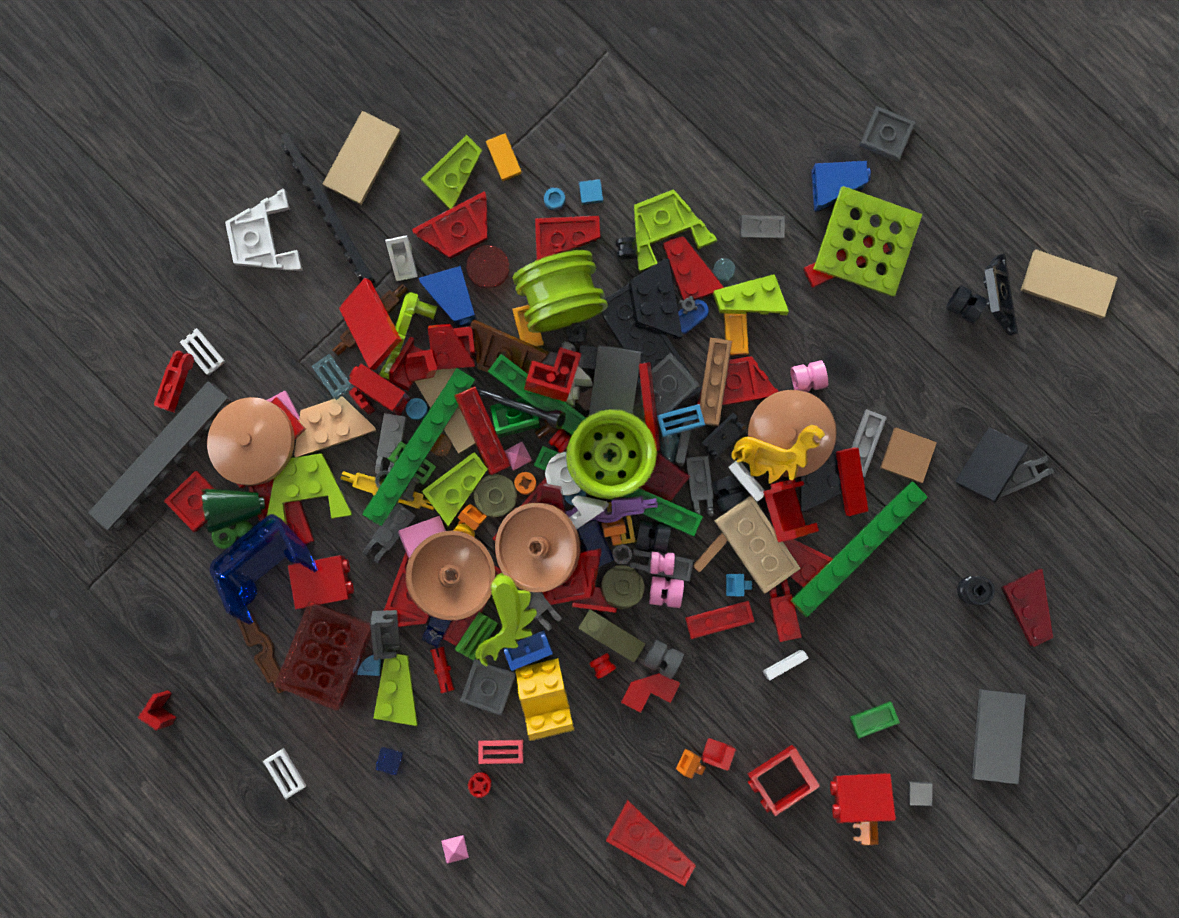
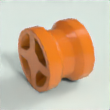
[514,472,537,495]

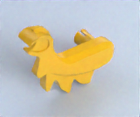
[731,425,825,483]

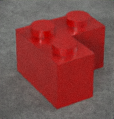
[524,347,581,402]

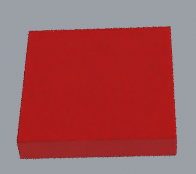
[164,471,215,532]

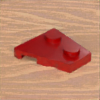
[428,324,475,370]

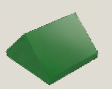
[490,398,540,438]

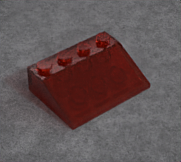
[274,601,371,711]

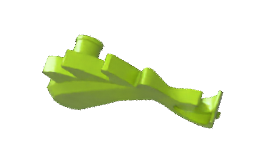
[379,292,437,379]
[475,573,537,666]

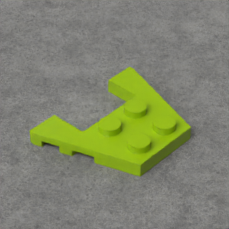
[634,189,717,273]
[265,454,352,529]

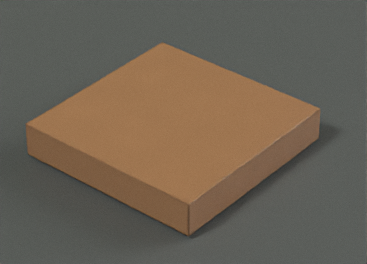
[880,428,937,483]

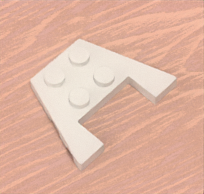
[225,189,303,271]

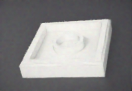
[728,460,765,502]

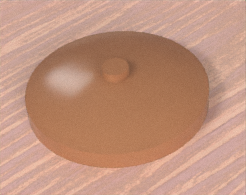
[748,390,837,477]
[207,398,295,486]
[495,503,580,592]
[406,531,495,621]

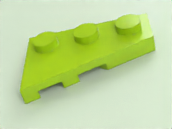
[373,653,418,726]

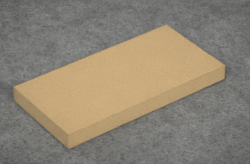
[323,111,401,205]
[1021,250,1117,318]
[415,368,476,454]
[715,496,801,594]

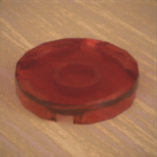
[466,245,509,288]

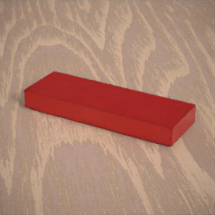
[836,447,868,516]
[685,601,755,639]

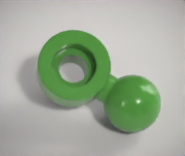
[212,521,253,549]

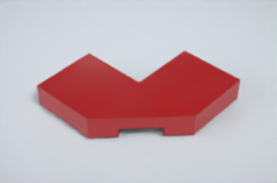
[621,673,680,713]

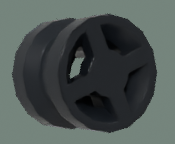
[615,237,638,260]

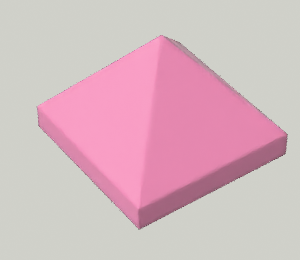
[504,442,533,471]
[442,835,469,863]

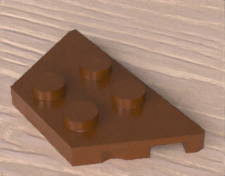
[471,320,549,374]

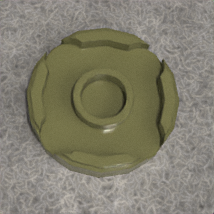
[474,474,517,518]
[600,565,645,609]

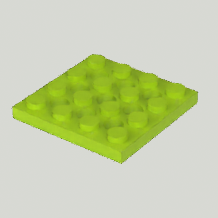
[814,186,922,297]

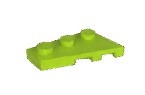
[421,135,482,209]
[713,274,789,315]
[422,452,488,526]

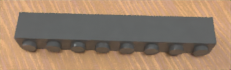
[88,381,233,531]

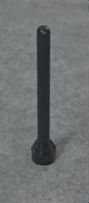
[476,387,566,429]

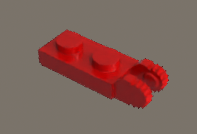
[154,351,194,412]
[769,579,802,642]

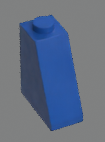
[812,161,871,212]
[419,266,477,327]

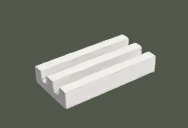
[180,328,225,376]
[763,650,809,680]
[263,748,306,799]

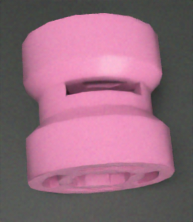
[650,552,674,575]

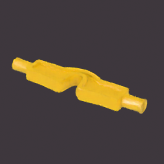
[341,471,434,511]

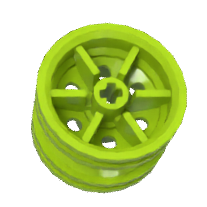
[512,250,608,333]
[566,410,656,499]

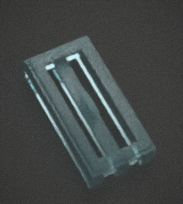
[312,354,354,400]

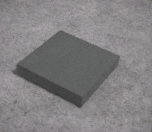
[859,106,915,162]
[460,659,516,716]

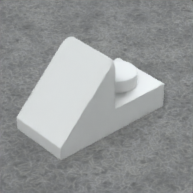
[386,235,417,281]
[565,366,593,407]
[569,495,609,530]

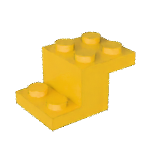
[515,658,574,741]

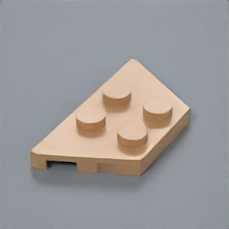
[294,396,376,457]

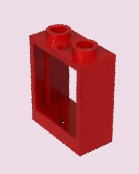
[349,364,411,416]
[748,745,820,816]

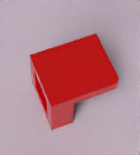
[453,326,477,356]
[403,350,437,382]
[701,738,736,771]

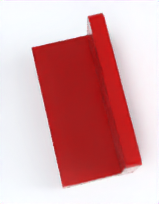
[389,337,424,391]
[572,587,617,613]
[138,691,177,730]

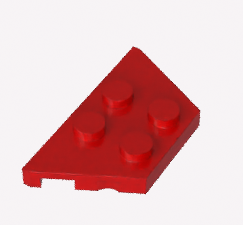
[412,191,488,259]
[697,356,779,406]
[543,548,602,605]
[384,552,429,627]

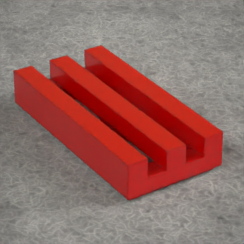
[349,387,376,414]

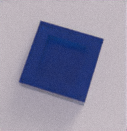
[375,747,404,775]

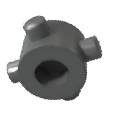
[679,296,698,314]

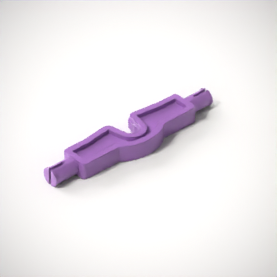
[566,496,658,523]

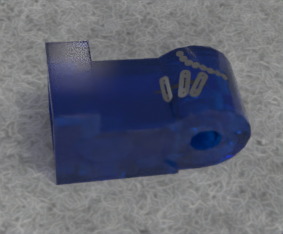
[422,617,452,648]

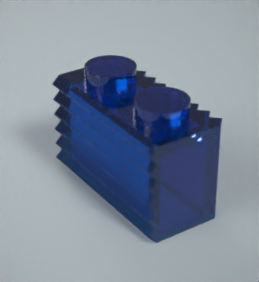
[577,520,614,567]

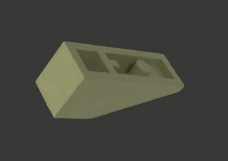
[578,609,645,662]

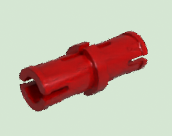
[430,646,455,693]

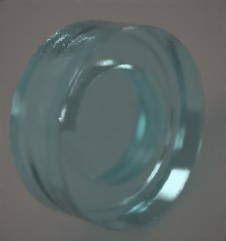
[713,258,735,281]

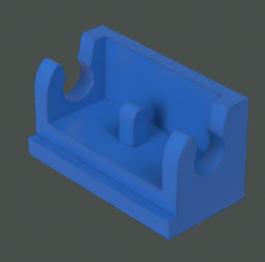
[504,630,553,671]

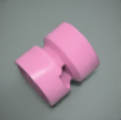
[791,361,828,392]
[649,576,684,608]

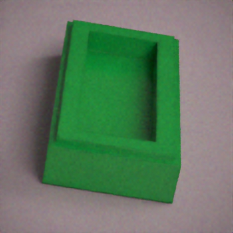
[849,701,900,739]

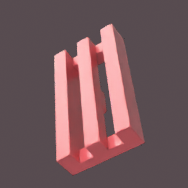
[478,740,523,764]

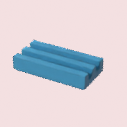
[657,404,705,437]

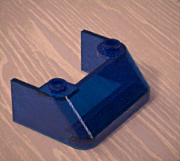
[210,514,318,625]

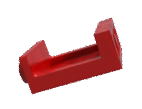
[763,479,819,543]
[288,555,354,609]
[830,774,896,823]

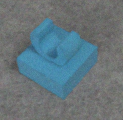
[726,574,752,596]

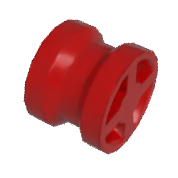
[548,428,571,453]
[589,653,616,679]
[468,772,492,798]

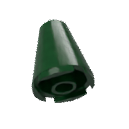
[202,489,265,533]

